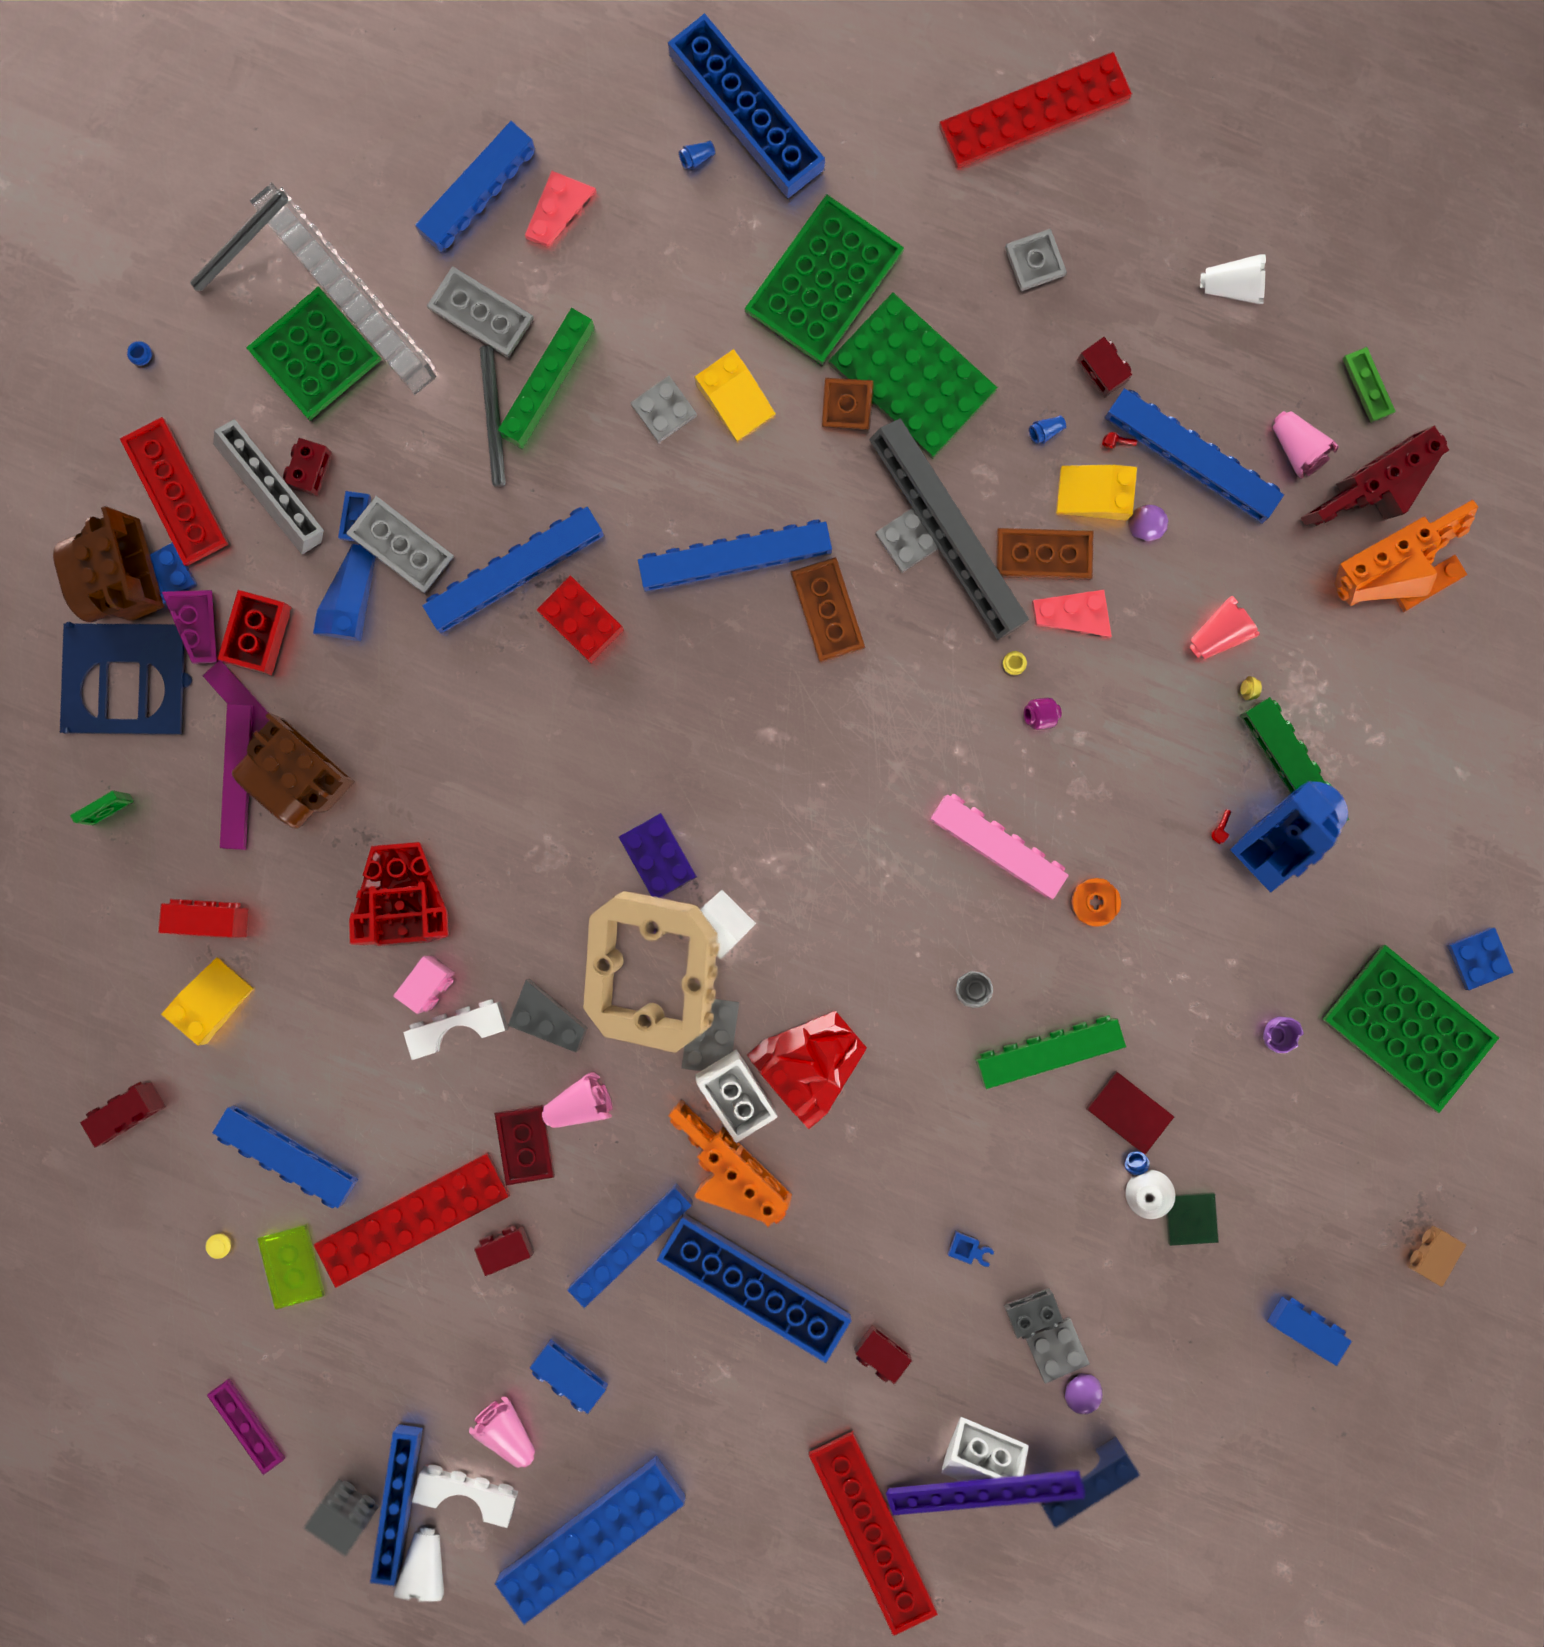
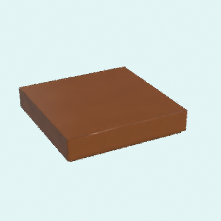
[822,378,874,430]

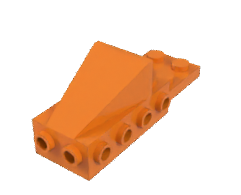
[1334,500,1478,607]
[668,1099,792,1227]

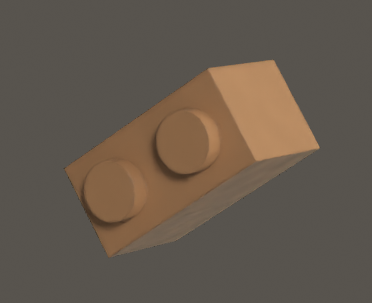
[1408,1225,1466,1287]

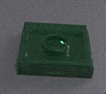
[1166,1192,1219,1246]

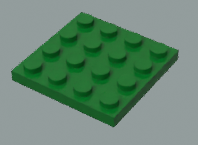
[246,286,382,421]

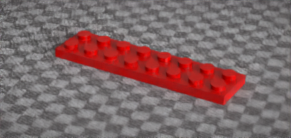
[939,51,1132,168]
[313,1153,510,1288]
[809,1431,938,1636]

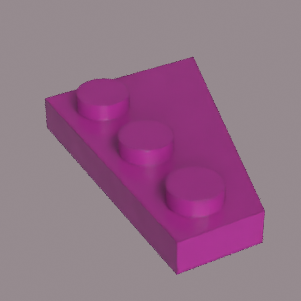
[162,590,217,664]

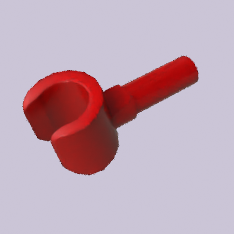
[1102,432,1137,449]
[1211,810,1231,844]

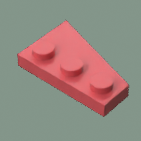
[525,171,596,247]
[1032,590,1112,638]

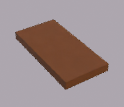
[996,528,1093,580]
[791,557,865,663]

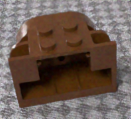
[53,506,164,622]
[232,712,355,829]

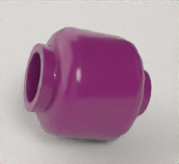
[1024,697,1062,730]

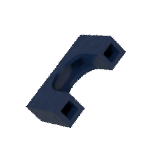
[1040,1437,1140,1529]

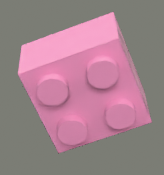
[394,955,455,1014]

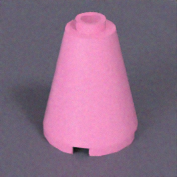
[1273,411,1339,479]
[542,1072,613,1128]
[469,1397,535,1468]

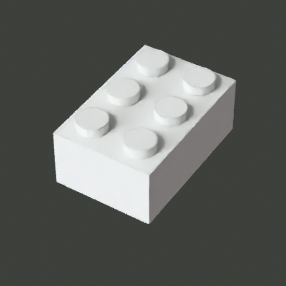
[695,1049,777,1143]

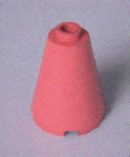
[1190,596,1260,659]

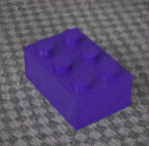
[619,813,697,898]

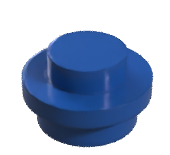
[127,341,152,366]
[1125,1151,1150,1175]

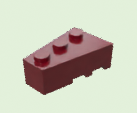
[80,1082,166,1148]

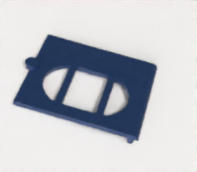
[60,622,192,735]

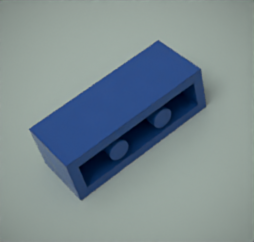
[1267,1297,1352,1366]
[530,1339,608,1414]

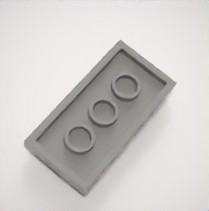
[427,266,534,358]
[346,496,454,594]

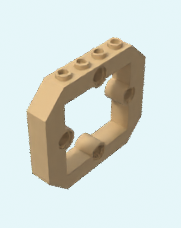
[583,891,720,1053]

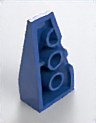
[313,544,375,642]

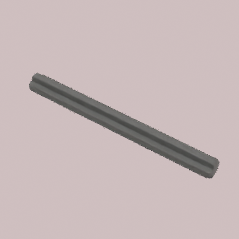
[190,190,289,291]
[480,345,506,487]

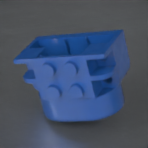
[1230,781,1348,893]

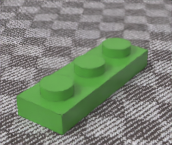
[1342,347,1396,423]

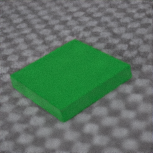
[70,791,134,826]

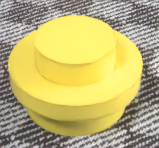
[1003,651,1027,675]
[1240,676,1262,701]
[206,1234,231,1259]

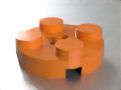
[1071,878,1121,927]

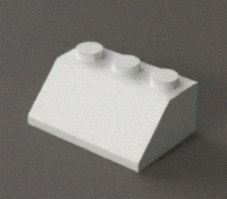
[941,1417,1029,1481]

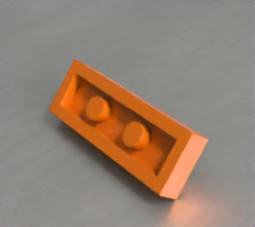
[1395,554,1468,612]

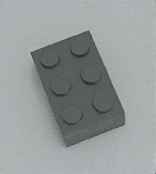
[304,1479,379,1557]

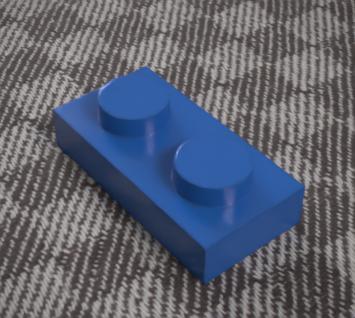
[338,491,371,542]

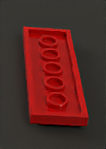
[119,417,229,566]

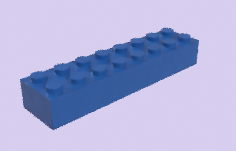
[668,13,825,199]
[657,1213,852,1363]
[495,1456,686,1624]

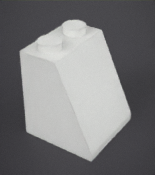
[700,890,756,959]

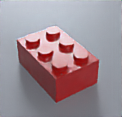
[536,575,624,664]
[218,590,292,676]
[158,899,249,938]

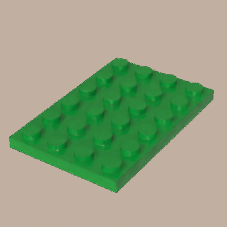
[745,194,904,365]
[828,292,998,459]
[1322,945,1499,1113]

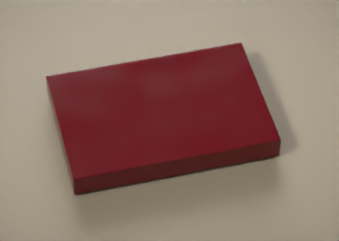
[1086,1071,1174,1155]
[494,1105,555,1186]

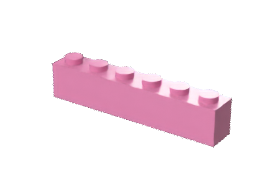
[930,794,1069,900]

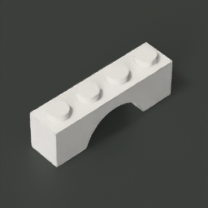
[403,999,509,1060]
[412,1465,518,1528]

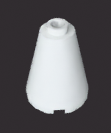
[1200,254,1266,304]
[1126,1170,1175,1219]
[394,1528,444,1601]

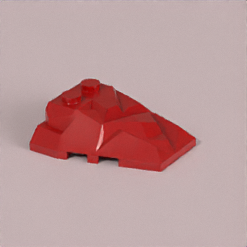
[349,842,449,946]
[747,1011,867,1129]

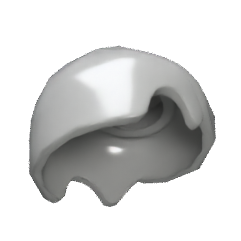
[955,971,993,1008]

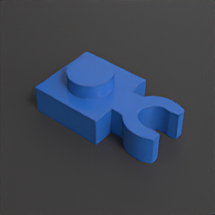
[948,1231,994,1267]

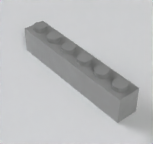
[213,419,324,554]

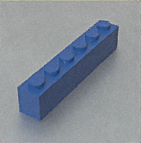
[415,121,535,252]
[212,1105,358,1208]
[568,1183,693,1308]
[370,1424,423,1586]

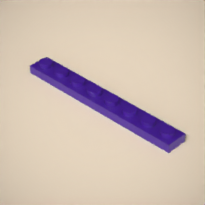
[886,1470,1085,1516]

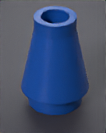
[679,141,716,169]
[1029,415,1066,444]

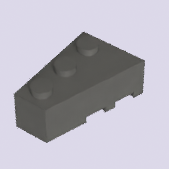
[508,979,588,1052]

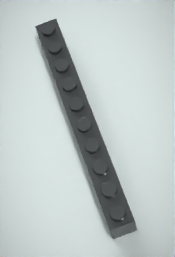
[869,418,1030,640]

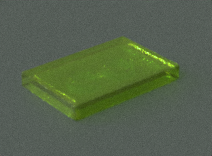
[257,1224,324,1310]

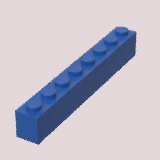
[1104,388,1284,523]
[422,506,604,634]
[638,520,832,592]

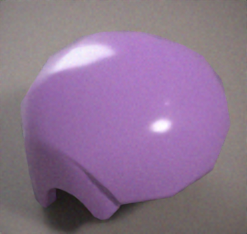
[1128,504,1168,541]
[1263,1016,1303,1053]
[1064,1373,1103,1415]

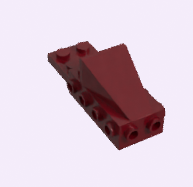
[1301,425,1449,526]

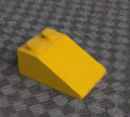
[694,349,775,441]
[1056,465,1137,521]
[161,957,254,1046]

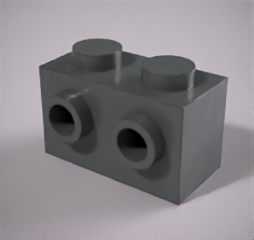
[1004,1288,1063,1339]

